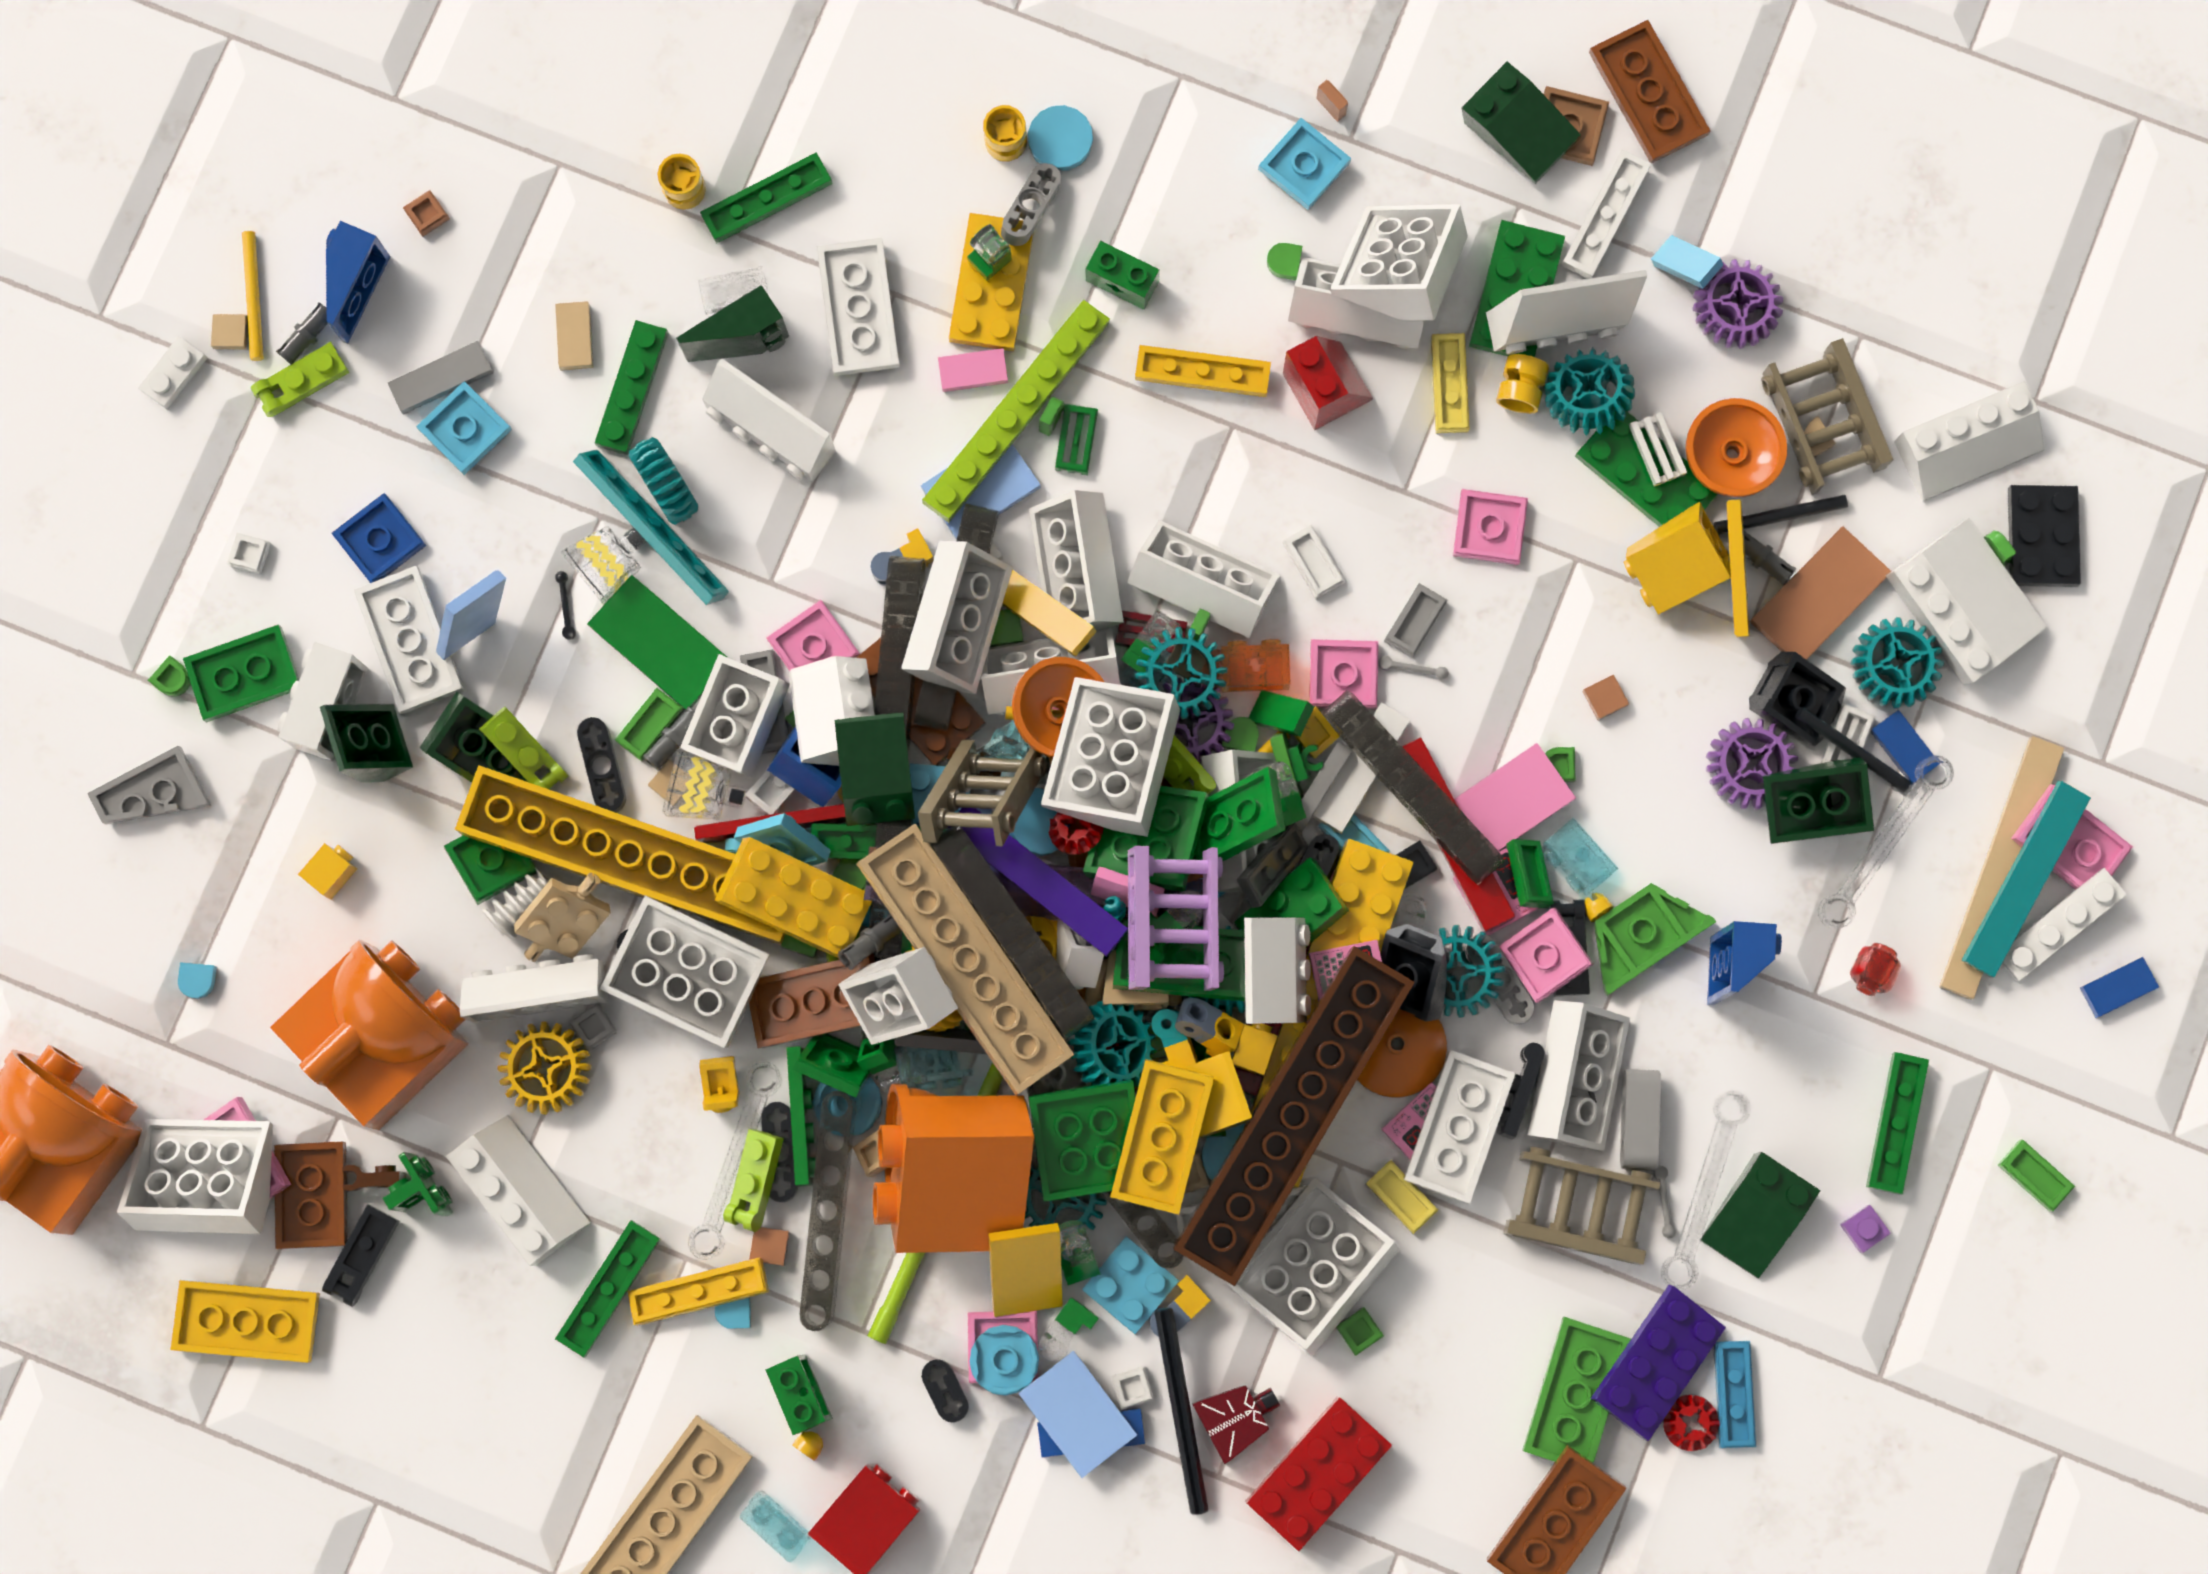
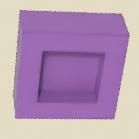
[1840,1205,1890,1253]

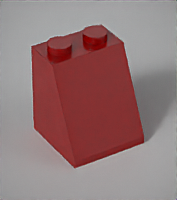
[1283,336,1373,430]
[808,1464,921,1574]

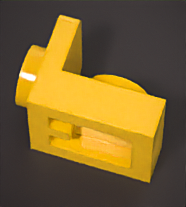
[1293,706,1340,759]

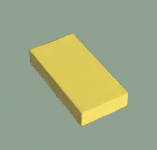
[1365,1160,1438,1234]

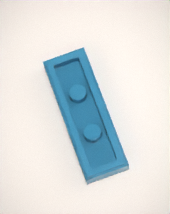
[1714,1341,1756,1448]

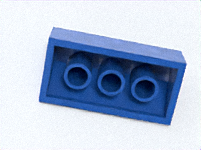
[1707,921,1782,1005]

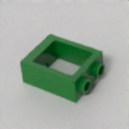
[765,1354,833,1435]

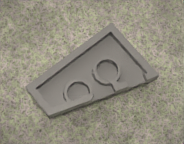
[87,746,211,825]

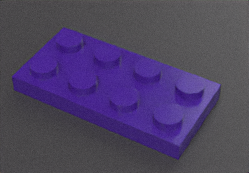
[1591,1285,1726,1441]

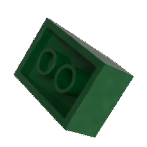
[1461,61,1581,184]
[676,285,789,362]
[419,692,548,782]
[319,704,413,782]
[834,712,915,826]
[1762,758,1874,844]
[1699,1152,1821,1279]

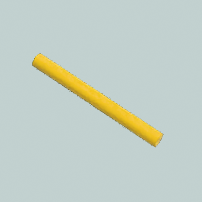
[242,231,264,361]

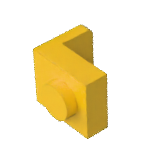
[699,1056,740,1113]

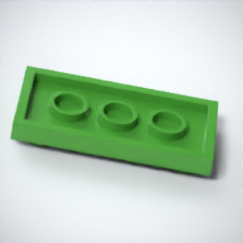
[1522,1317,1631,1463]

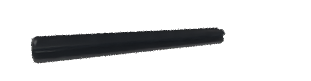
[1155,1307,1209,1515]

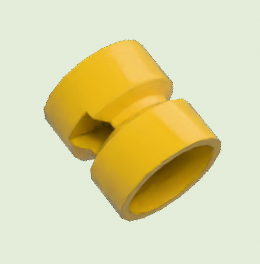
[983,105,1027,162]
[657,153,706,210]
[1496,354,1549,414]

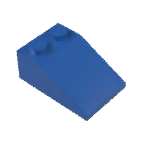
[326,220,391,344]
[767,725,841,807]

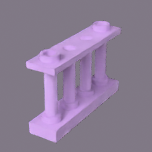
[1128,846,1224,991]

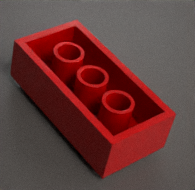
[1245,1396,1392,1551]

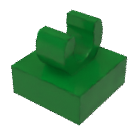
[1287,743,1324,782]

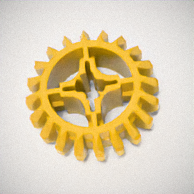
[497,1021,592,1115]

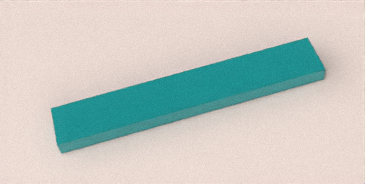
[573,450,729,605]
[1961,781,2091,978]

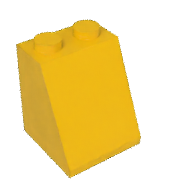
[1624,502,1731,615]
[1183,1051,1252,1139]

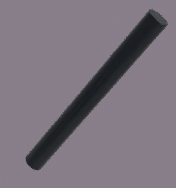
[1714,495,1848,535]
[1795,707,1911,792]

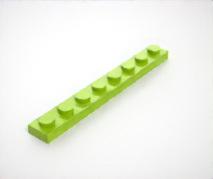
[922,299,1110,523]

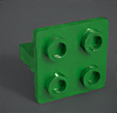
[382,1152,453,1216]

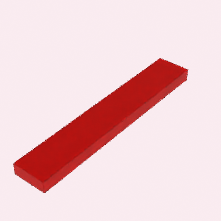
[1391,737,1515,933]
[694,804,846,843]

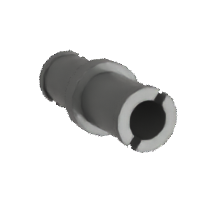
[276,302,328,364]
[1744,530,1797,585]
[643,707,695,771]
[838,914,903,970]

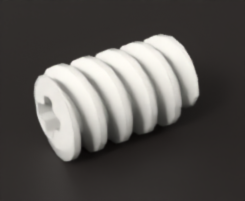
[482,867,549,940]

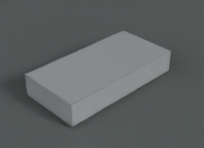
[1384,583,1448,658]

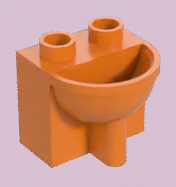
[270,939,469,1130]
[0,1045,142,1235]
[873,1084,1034,1253]

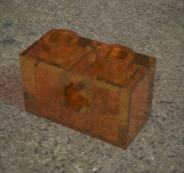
[1220,639,1291,692]

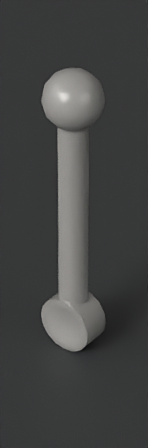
[1379,656,1449,680]
[1653,1166,1676,1238]

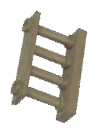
[1761,338,1894,495]
[918,740,1047,846]
[1503,1147,1660,1265]

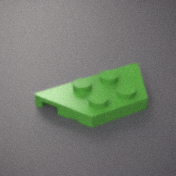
[1594,883,1716,996]

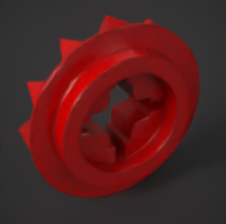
[1048,812,1104,855]
[1663,1394,1720,1451]

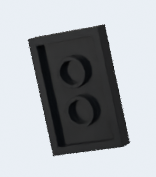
[2008,485,2081,587]

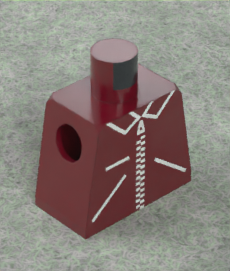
[1192,1385,1280,1464]

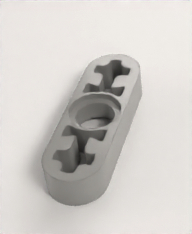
[1001,163,1061,246]
[1295,742,1353,833]
[1466,935,1534,1025]

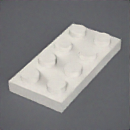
[817,237,900,376]
[354,566,464,715]
[1404,1049,1516,1204]

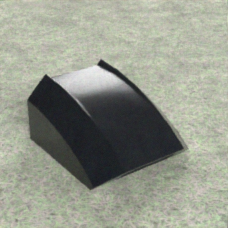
[1749,652,1846,747]
[1380,924,1447,1022]

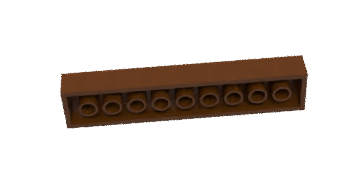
[1173,946,1415,1286]

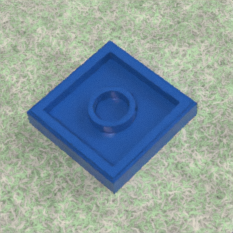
[331,493,426,583]

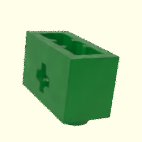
[1085,240,1160,310]

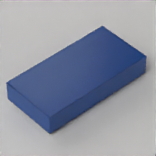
[1870,710,1940,785]
[2080,957,2159,1018]

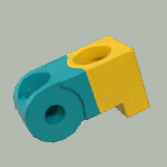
[1151,1008,1199,1068]

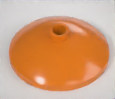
[1685,398,1787,498]
[1012,657,1105,758]
[1357,1009,1447,1098]

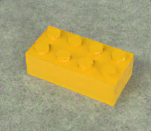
[715,837,875,958]

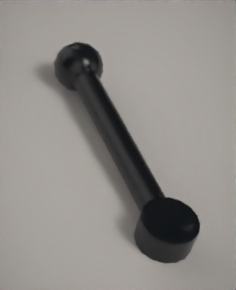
[555,571,576,640]

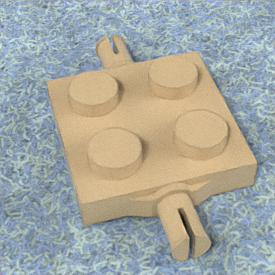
[514,873,611,962]

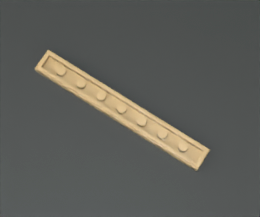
[1939,736,2064,1000]

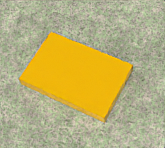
[988,1223,1063,1317]

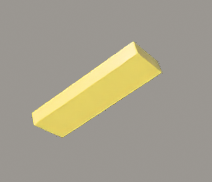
[1431,333,1470,433]

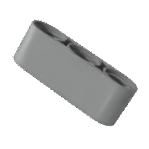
[1620,1069,1661,1171]

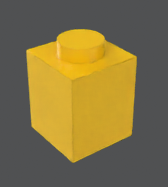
[298,843,357,900]
[1232,1023,1278,1076]

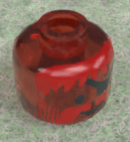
[1850,943,1901,996]

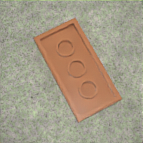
[1749,526,1891,660]

